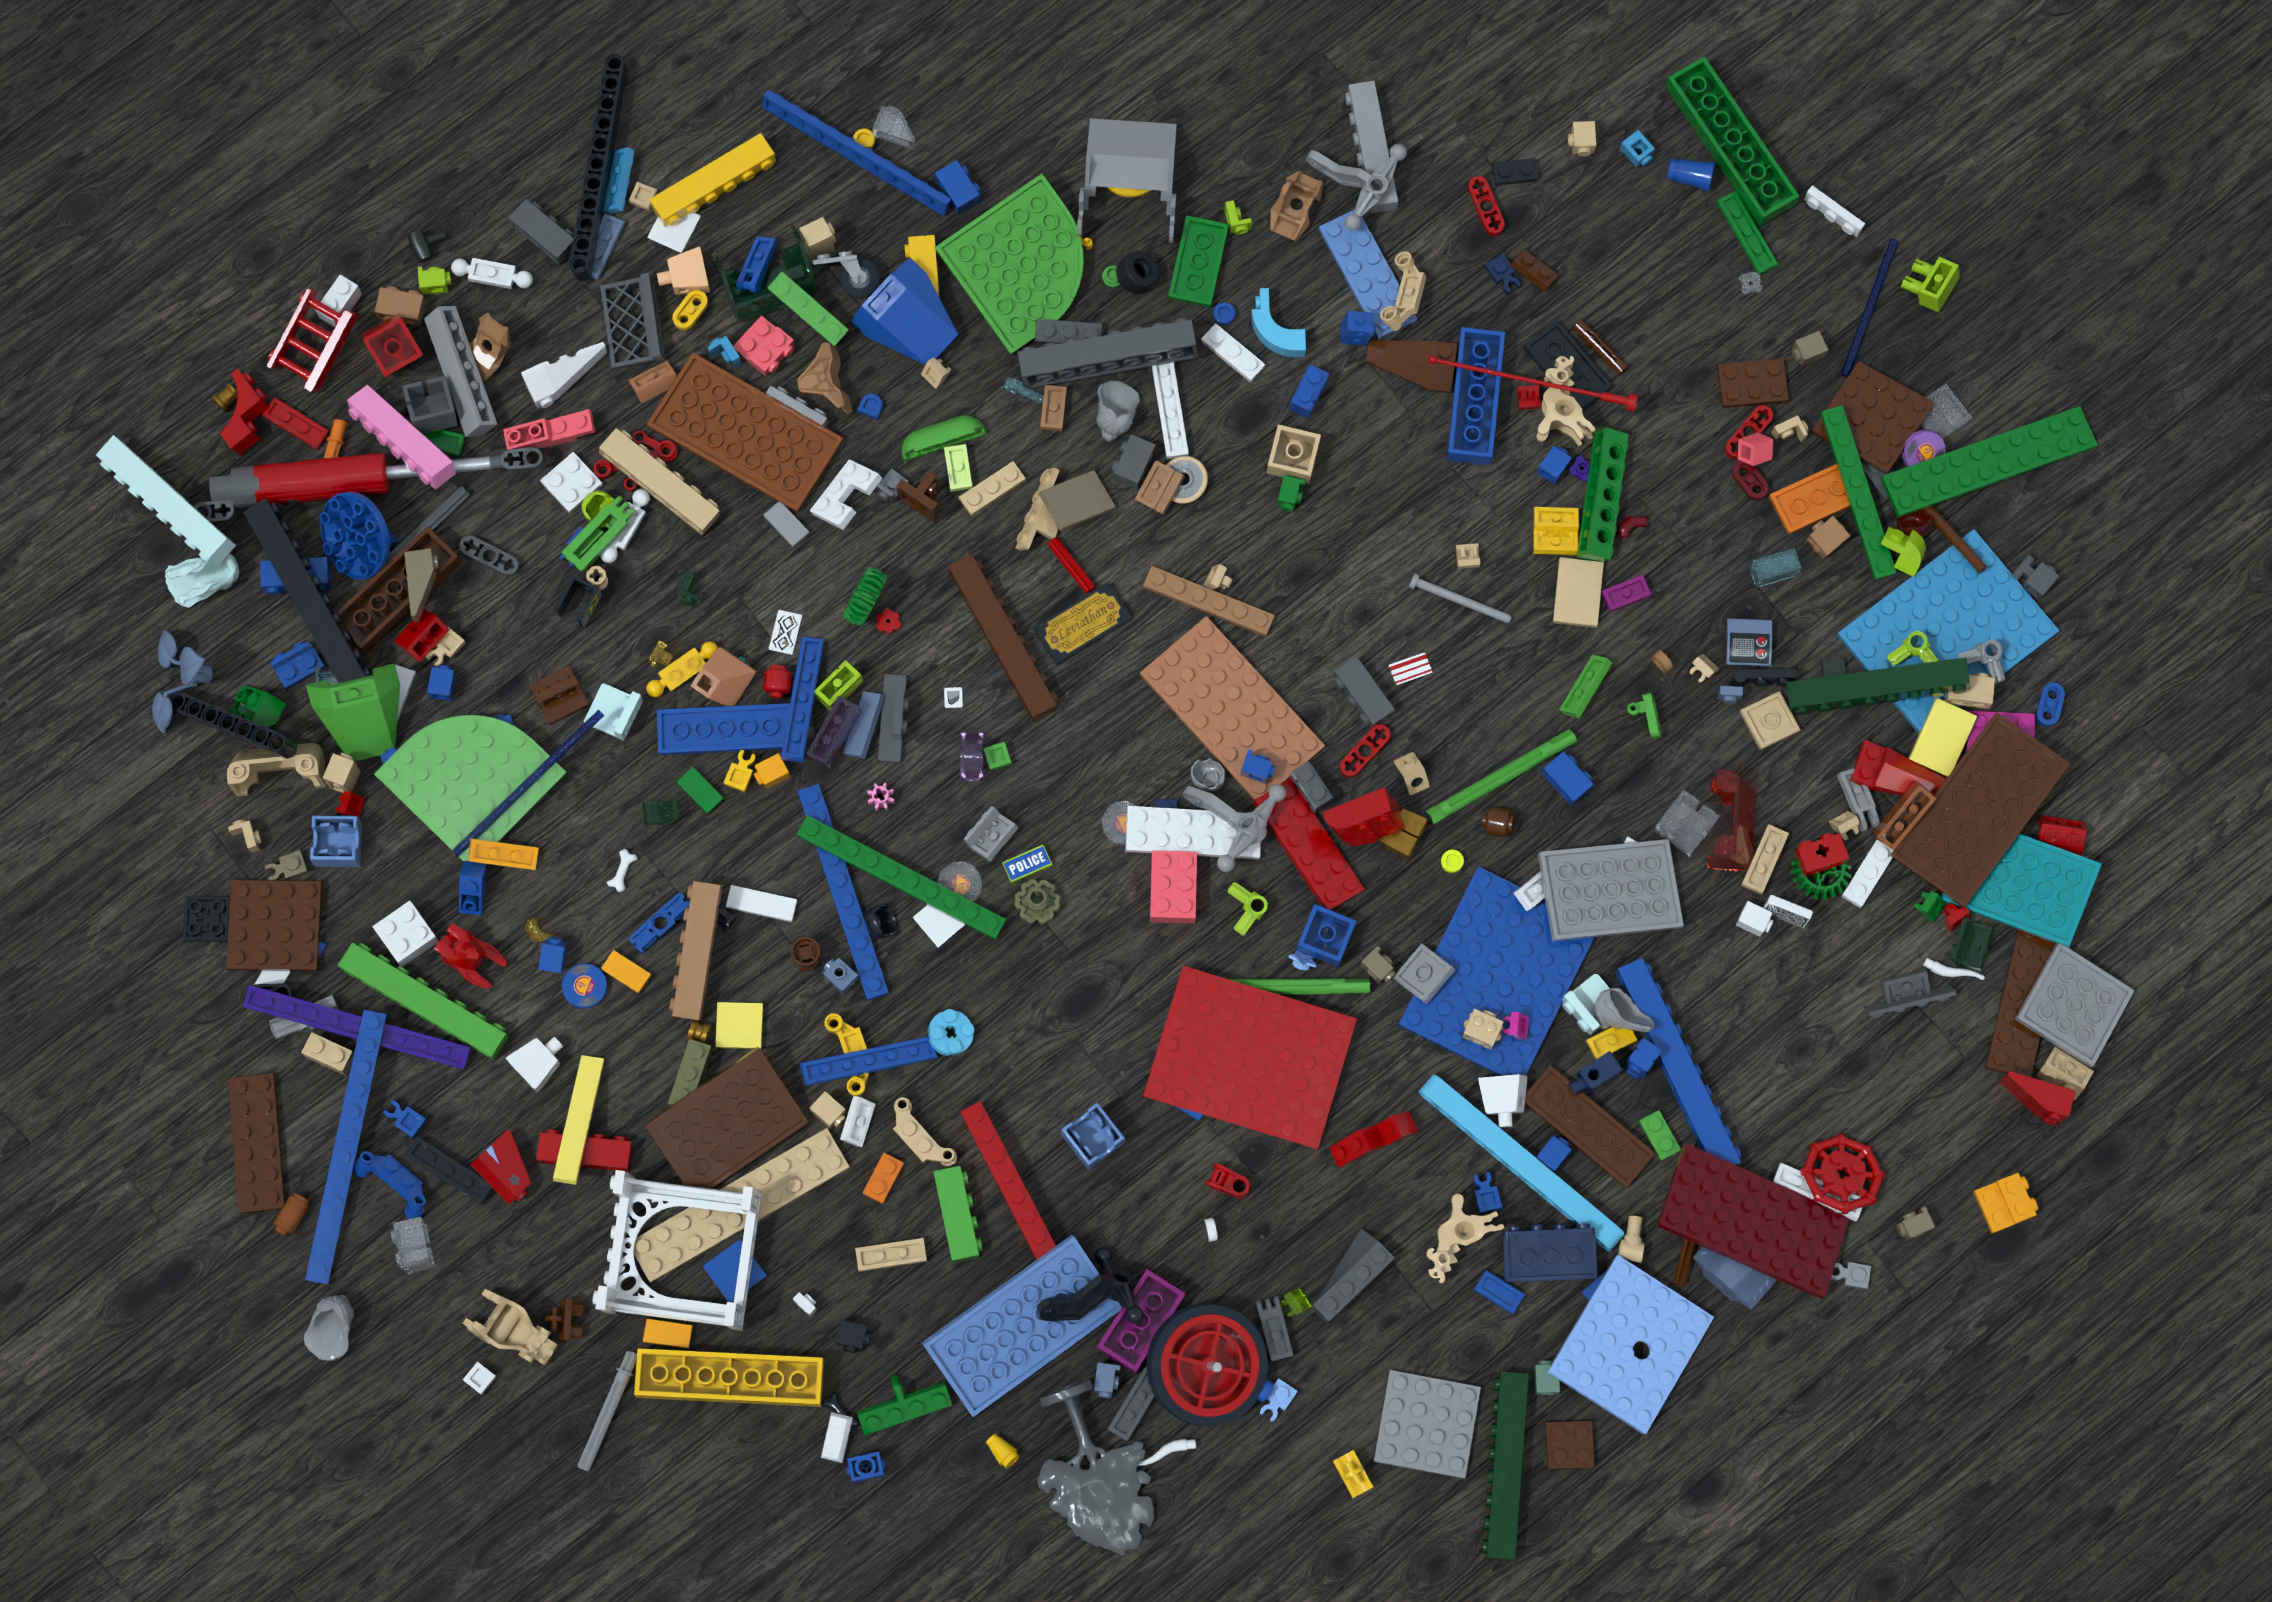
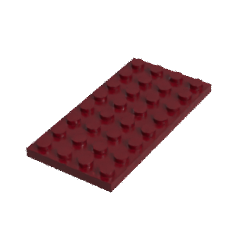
[1657,1143,1849,1299]

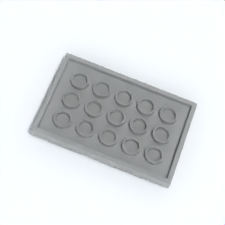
[1538,839,1684,942]

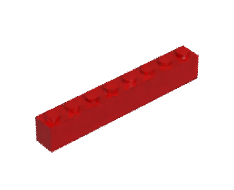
[960,1101,1056,1260]

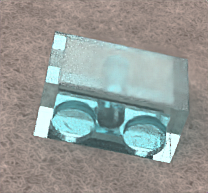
[1749,548,1802,588]

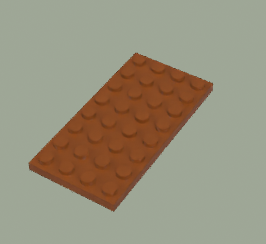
[646,353,843,513]

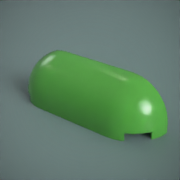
[902,415,987,462]

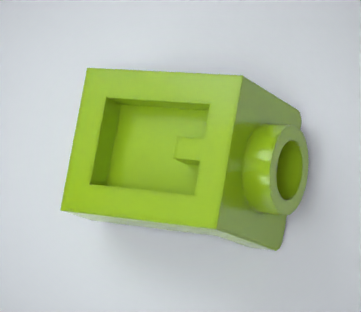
[1224,200,1252,235]

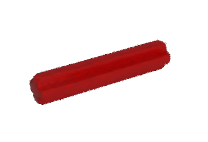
[1048,537,1095,593]

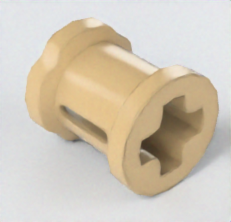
[586,566,608,591]

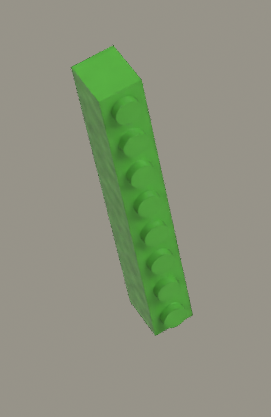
[337,943,509,1060]

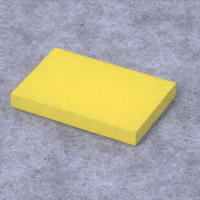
[1908,698,1977,777]

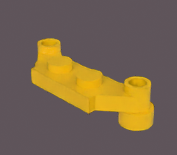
[825,1013,870,1096]

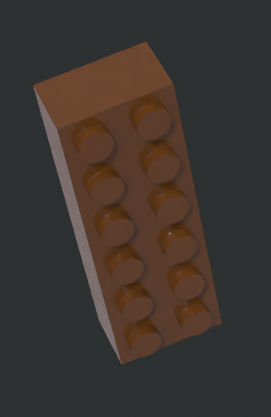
[337,526,462,655]

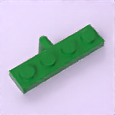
[857,1375,952,1435]

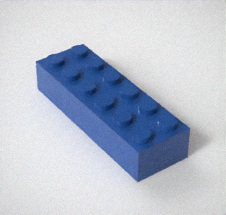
[1446,327,1505,465]

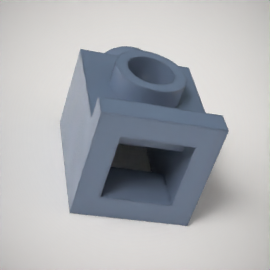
[823,958,859,995]
[1094,1363,1121,1399]

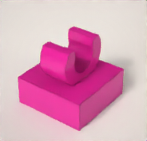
[1502,1012,1529,1040]

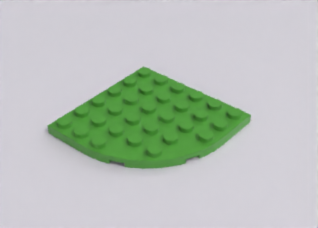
[935,174,1084,355]
[374,715,567,861]

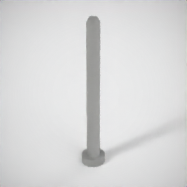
[1409,573,1512,623]

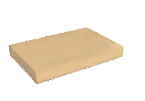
[1553,557,1604,628]

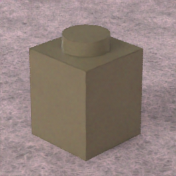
[1792,331,1828,367]

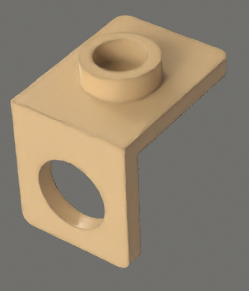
[1394,752,1430,795]

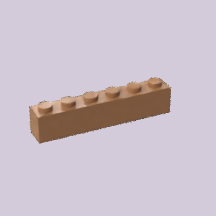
[669,881,723,1020]

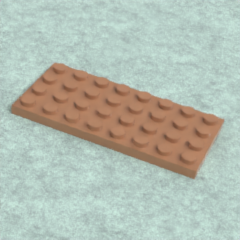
[1140,616,1325,800]

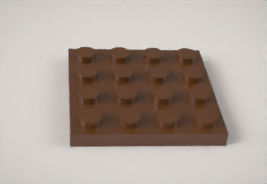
[1812,361,1934,474]
[226,880,323,971]

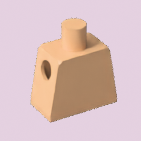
[657,247,710,295]

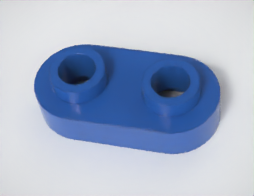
[2036,683,2065,727]

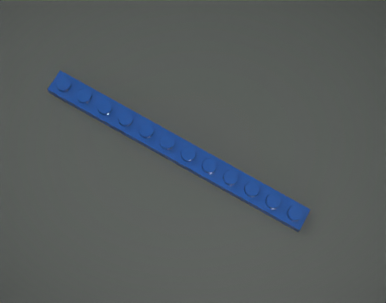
[305,1010,387,1284]

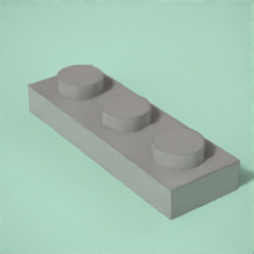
[766,385,829,428]

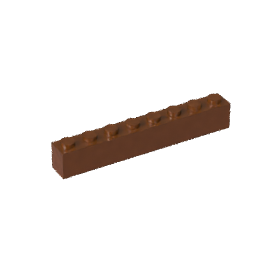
[948,554,1058,723]

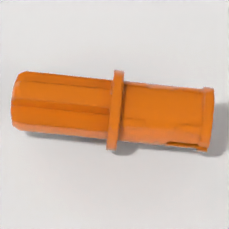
[324,419,347,458]

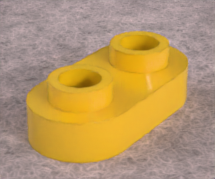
[673,290,708,331]

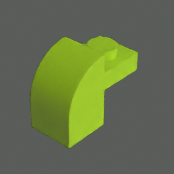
[1881,527,1926,577]

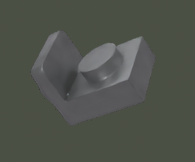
[875,468,909,504]

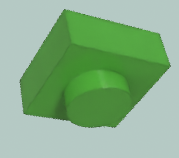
[983,742,1012,771]

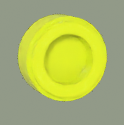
[1441,850,1464,873]

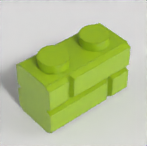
[814,660,863,712]

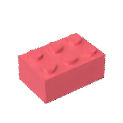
[1150,851,1197,924]

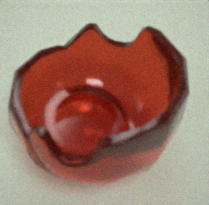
[1897,510,1931,537]

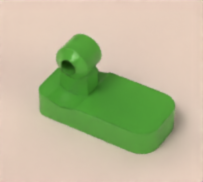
[1627,693,1662,739]

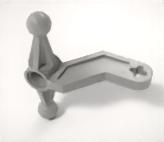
[1306,144,1407,231]
[1182,784,1286,872]

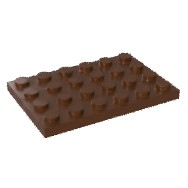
[644,1047,808,1189]

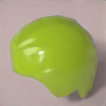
[581,490,620,528]

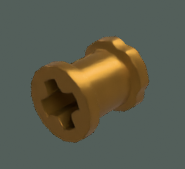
[211,383,238,412]

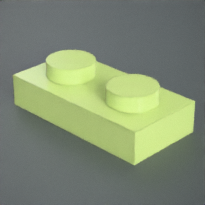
[944,444,972,492]

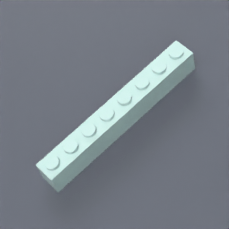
[96,435,236,566]

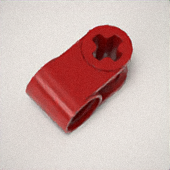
[1205,1163,1250,1199]

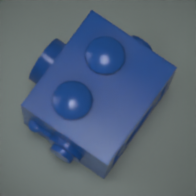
[1340,310,1376,346]
[846,1452,886,1484]

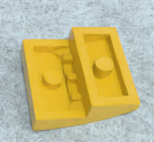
[1533,507,1579,555]

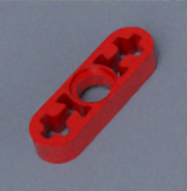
[1468,176,1505,237]
[1725,405,1773,460]
[1340,724,1390,778]

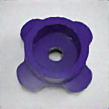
[1569,456,1590,481]

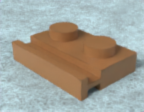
[1135,460,1185,515]

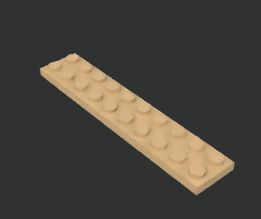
[628,1128,850,1283]

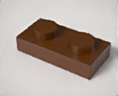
[1510,249,1559,291]

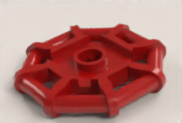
[1800,1133,1885,1214]

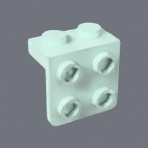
[1562,974,1610,1036]

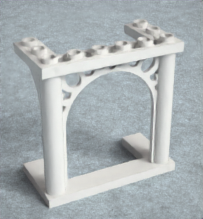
[593,1170,762,1331]

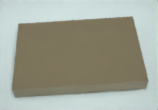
[1039,470,1116,531]

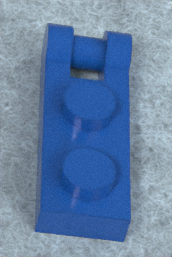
[736,236,779,293]

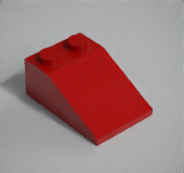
[2000,1071,2076,1126]

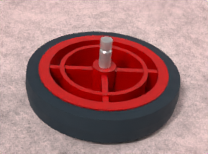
[1146,1303,1268,1426]

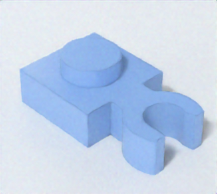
[1260,1378,1297,1422]

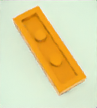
[468,839,539,870]

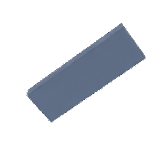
[578,213,625,281]
[843,691,885,759]

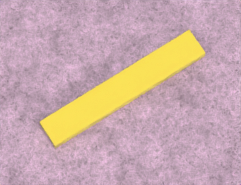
[553,1055,604,1185]

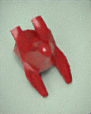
[434,923,507,989]

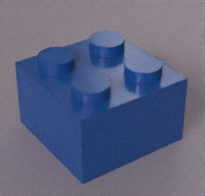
[1297,904,1356,967]

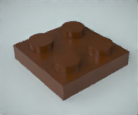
[1545,1421,1594,1470]

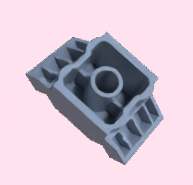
[1693,1247,1777,1309]

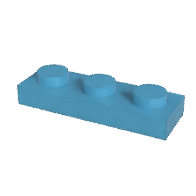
[603,147,635,214]

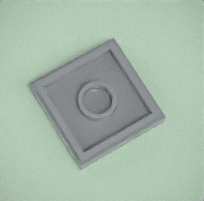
[1393,943,1455,1005]

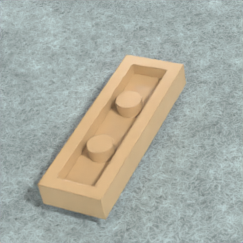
[959,461,1026,517]
[1741,824,1789,895]
[855,1238,927,1272]

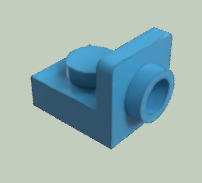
[707,336,742,368]

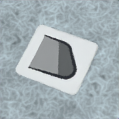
[944,687,963,708]

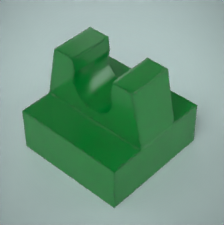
[1914,891,1945,923]

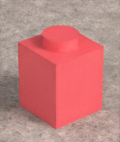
[1738,433,1773,466]

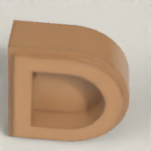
[1651,650,1673,675]

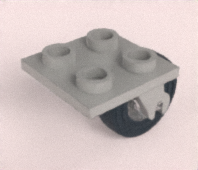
[813,251,879,297]

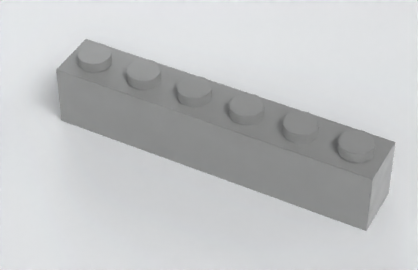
[1345,81,1398,213]
[424,306,497,437]

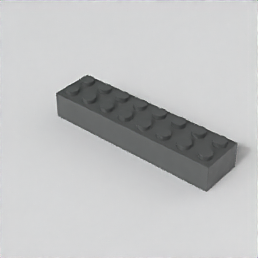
[1018,318,1199,390]

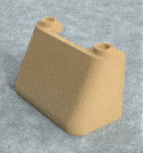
[227,743,327,797]

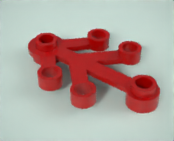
[593,431,678,492]

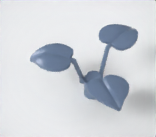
[152,630,213,733]

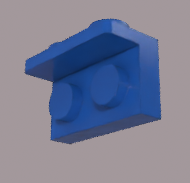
[270,641,325,690]

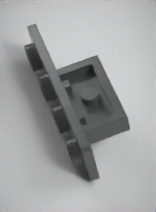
[878,674,909,763]
[1864,969,1956,1018]

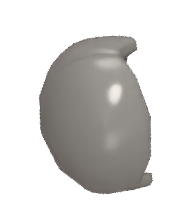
[1191,758,1225,792]

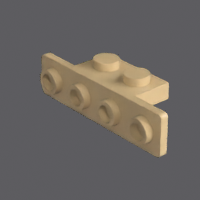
[1016,468,1059,551]

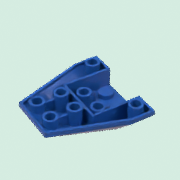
[851,258,959,365]

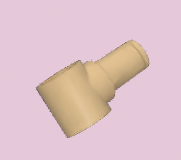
[1618,1216,1644,1263]

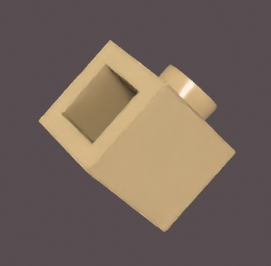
[1568,121,1596,156]

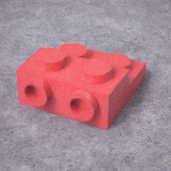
[733,315,795,377]

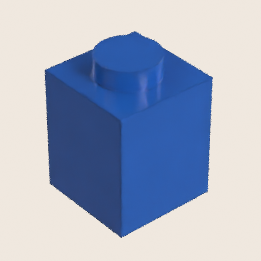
[1537,446,1572,485]
[427,665,456,701]
[538,936,568,973]
[1536,1136,1571,1173]

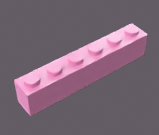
[347,385,456,490]

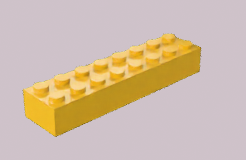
[634,1349,824,1407]

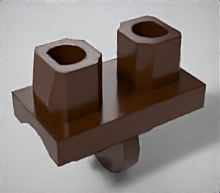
[545,1298,584,1342]

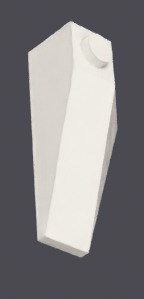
[521,342,607,409]

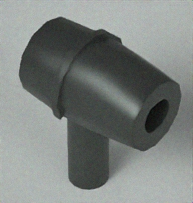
[407,230,446,263]

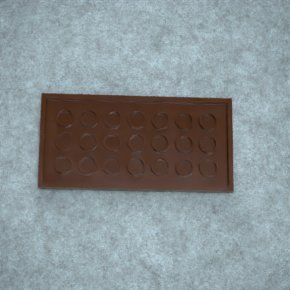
[1890,712,2071,908]

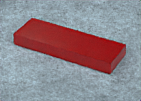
[262,397,330,451]

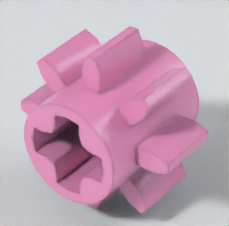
[867,783,894,811]

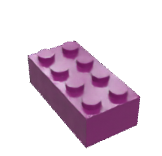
[1097,1269,1186,1375]

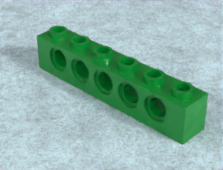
[1577,427,1629,562]

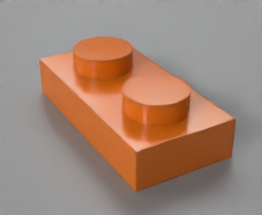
[863,1153,904,1204]

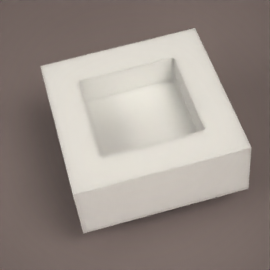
[793,1292,817,1317]
[463,1362,496,1395]

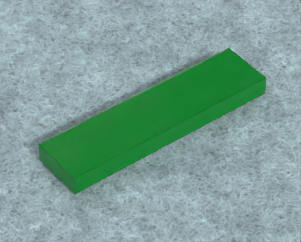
[1716,191,1778,276]

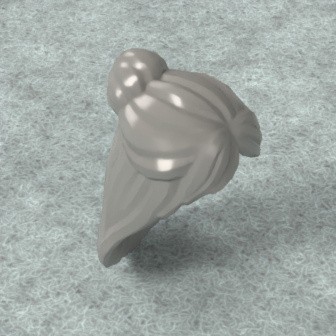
[1096,381,1140,441]
[1594,988,1655,1032]
[304,1295,354,1361]

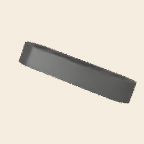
[459,536,520,577]

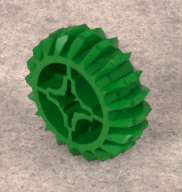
[843,566,887,626]
[1790,840,1852,900]

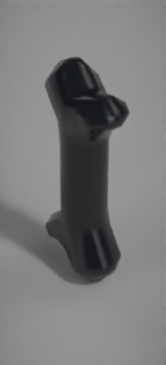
[822,1392,860,1429]

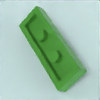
[1559,654,1612,718]

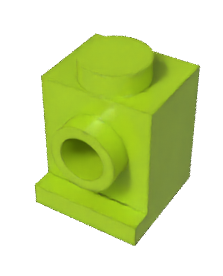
[418,267,452,295]

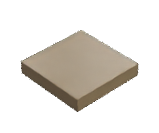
[1740,691,1801,751]

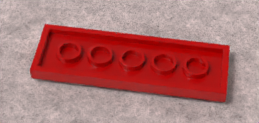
[1253,779,1365,910]

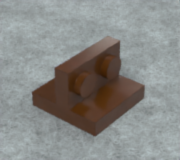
[897,472,939,523]
[529,666,590,726]

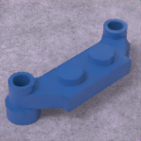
[353,1151,426,1220]

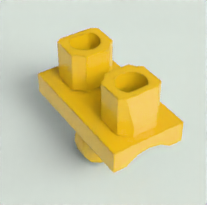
[1333,1450,1373,1498]

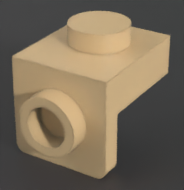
[228,820,262,853]

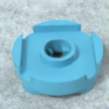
[928,1009,974,1056]

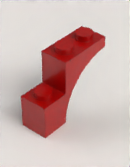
[220,369,269,456]
[1329,1111,1418,1168]

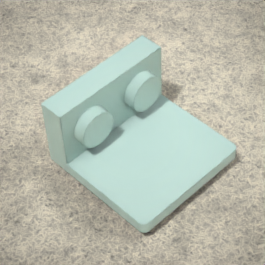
[584,683,643,741]

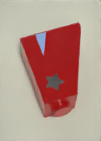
[470,1130,531,1204]

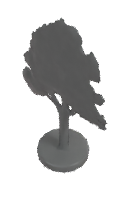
[1037,1379,1155,1556]

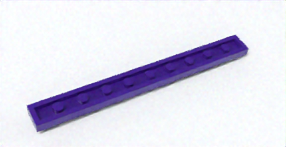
[242,985,470,1070]

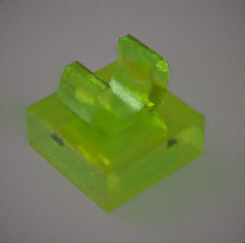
[1280,1288,1312,1317]

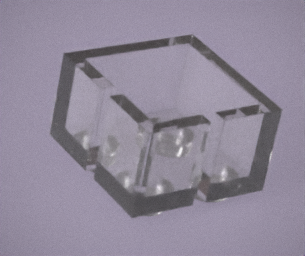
[1654,790,1720,857]
[391,1217,436,1274]

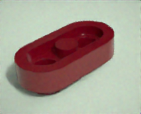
[1732,461,1768,501]

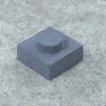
[1717,686,1743,704]

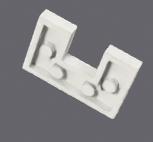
[810,459,883,530]

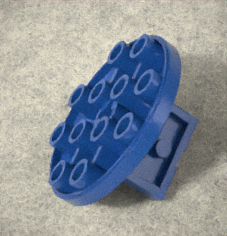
[320,491,397,580]

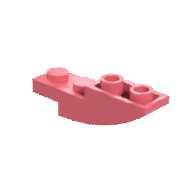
[503,409,595,450]

